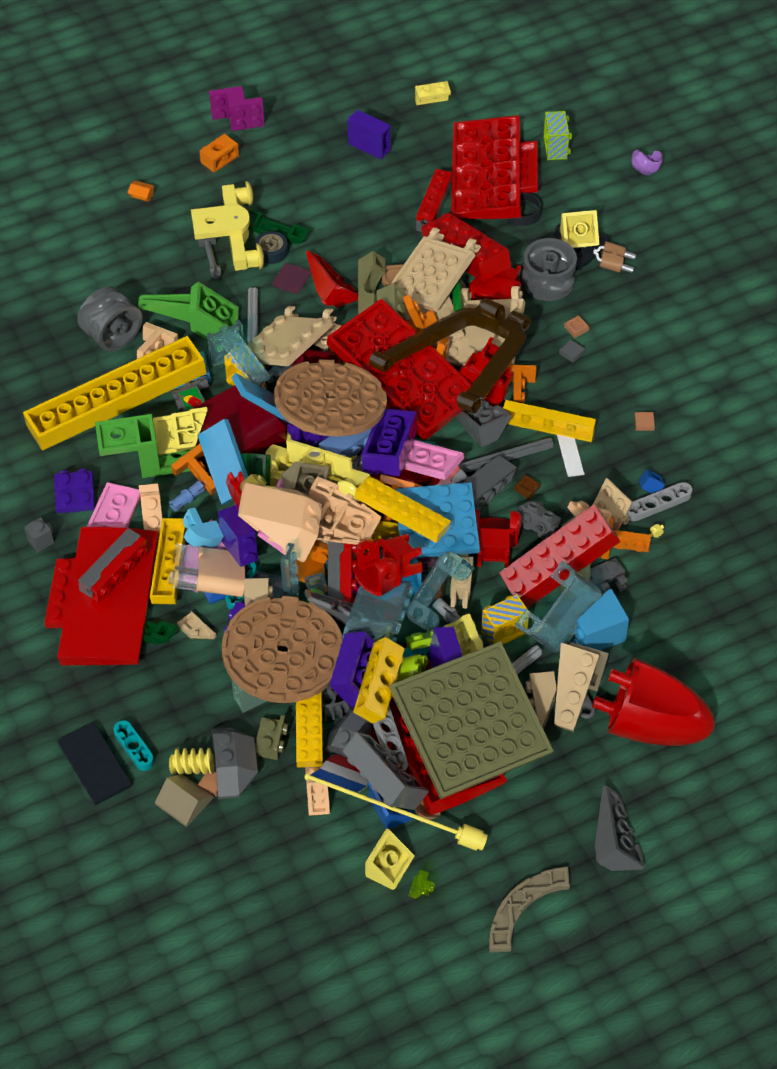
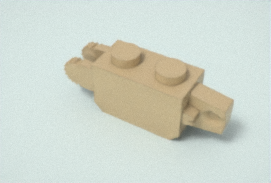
[450,554,473,608]

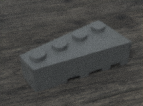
[463,455,517,510]
[343,732,429,810]

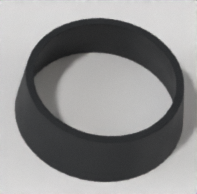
[507,193,542,226]

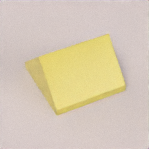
[560,210,599,248]
[365,829,414,890]

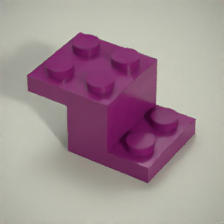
[209,86,264,131]

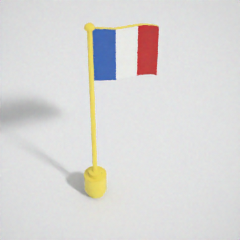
[305,754,488,851]

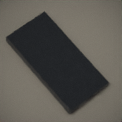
[57,722,132,806]

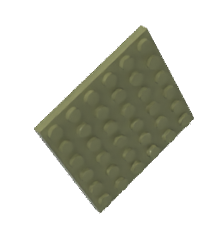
[389,641,554,800]

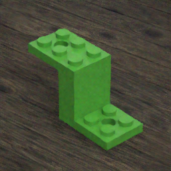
[95,414,195,478]

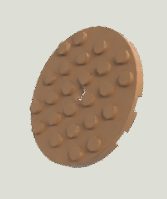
[274,360,387,437]
[222,596,342,703]

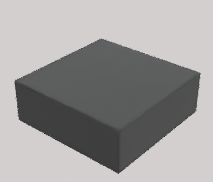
[559,340,585,363]

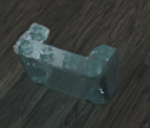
[405,551,474,632]
[515,561,601,652]
[342,581,414,643]

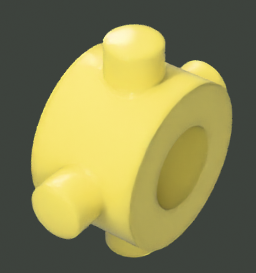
[649,524,664,538]

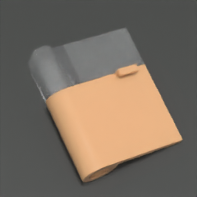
[169,543,245,597]

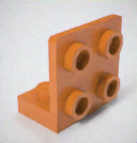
[289,540,328,589]

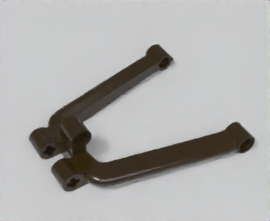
[369,298,531,414]

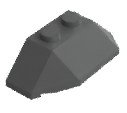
[211,727,258,799]

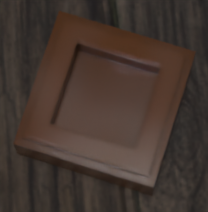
[514,475,540,499]

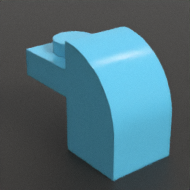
[183,508,224,548]

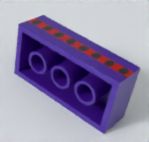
[362,409,418,476]

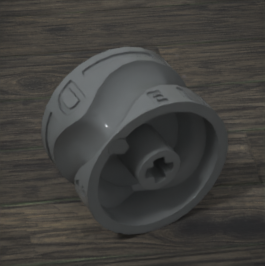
[522,238,577,301]
[77,286,142,352]

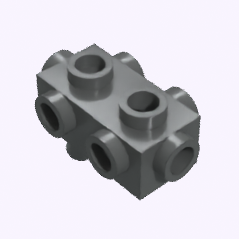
[517,500,561,539]

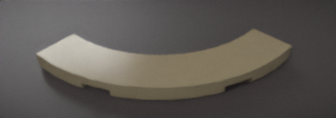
[489,867,570,953]

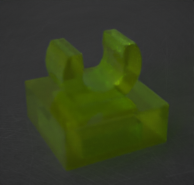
[408,870,435,899]

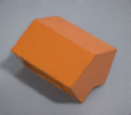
[127,180,154,202]

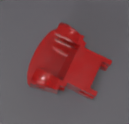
[469,265,521,300]
[458,337,513,407]
[475,510,522,568]
[354,534,422,596]

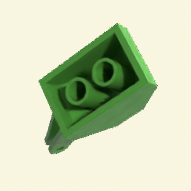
[138,282,239,339]

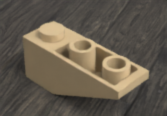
[526,671,557,730]

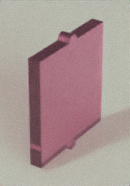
[272,263,311,294]

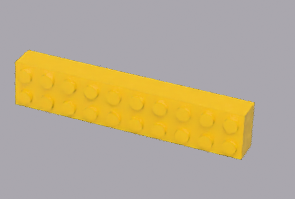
[23,336,206,451]

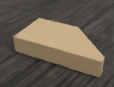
[177,612,216,639]

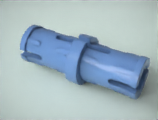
[169,481,205,511]

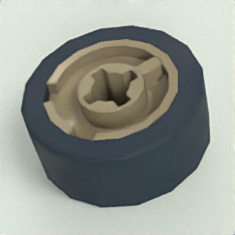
[255,231,288,264]

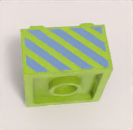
[543,111,572,160]

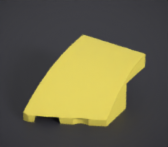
[153,407,207,456]

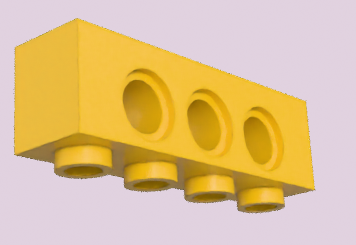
[353,637,404,724]

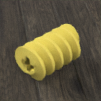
[169,748,215,774]

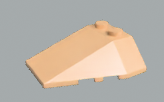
[309,476,381,545]
[238,482,322,562]

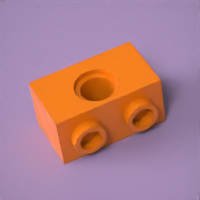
[199,134,239,173]

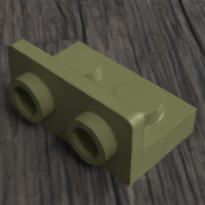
[255,715,289,760]

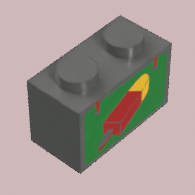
[175,385,205,412]

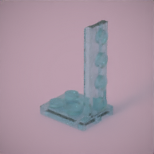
[207,320,270,384]
[244,543,301,603]

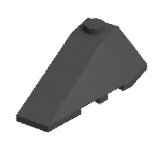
[456,401,511,447]
[323,707,374,758]
[595,785,645,871]

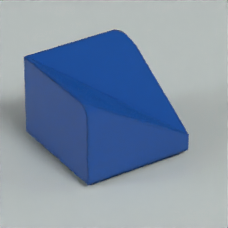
[639,469,665,494]

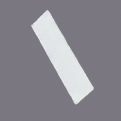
[557,435,584,477]

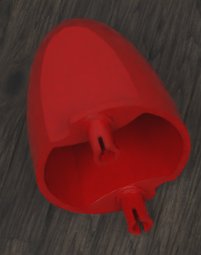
[592,658,715,746]

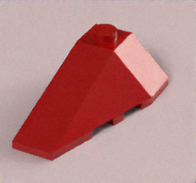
[306,250,358,308]

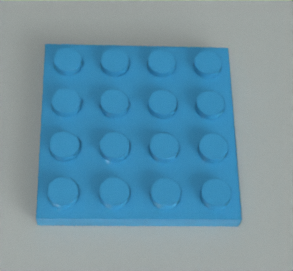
[395,483,480,558]

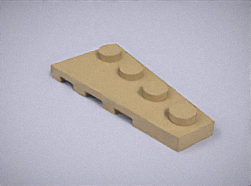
[554,643,600,732]

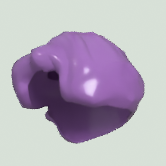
[631,149,663,175]

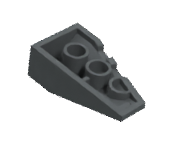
[304,590,387,638]

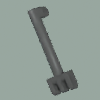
[197,237,221,279]

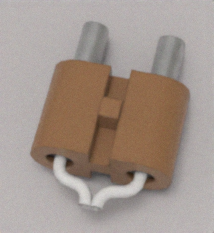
[594,241,636,273]

